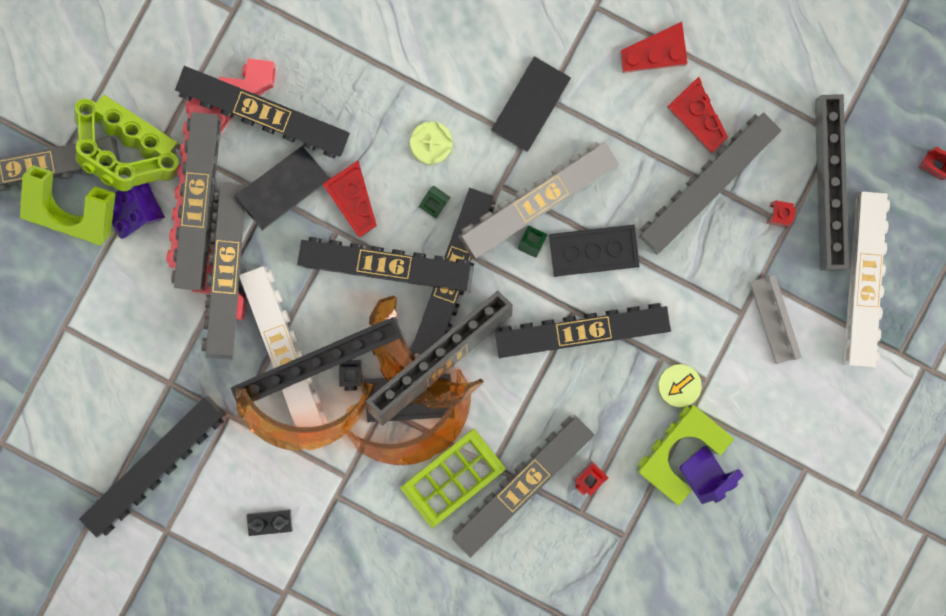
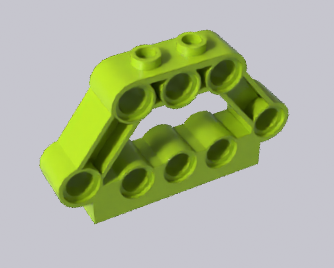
[74,95,179,191]

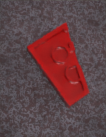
[620,22,688,73]
[667,77,728,153]
[323,160,377,238]

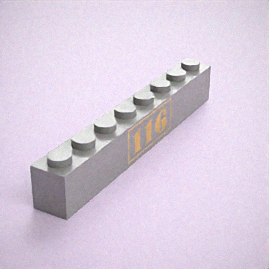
[458,141,619,259]

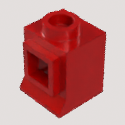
[918,146,946,181]
[766,200,796,228]
[574,461,609,496]

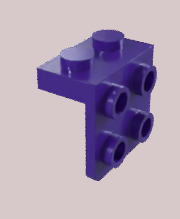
[112,183,165,239]
[679,446,743,504]

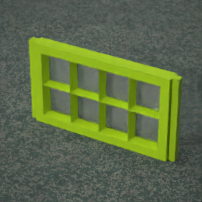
[400,428,506,528]

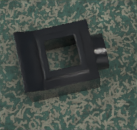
[339,360,363,391]

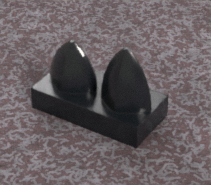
[247,509,293,536]

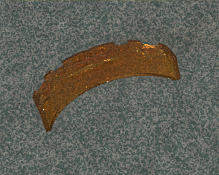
[369,295,484,409]
[345,369,471,465]
[236,382,373,451]

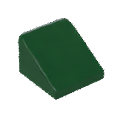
[419,186,450,218]
[517,225,547,258]

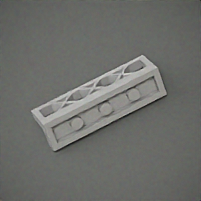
[749,275,802,364]

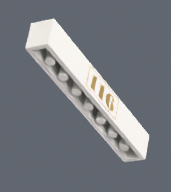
[844,192,890,367]
[239,266,328,438]

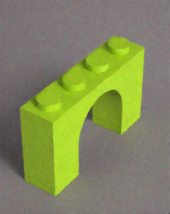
[20,165,115,246]
[636,404,734,506]

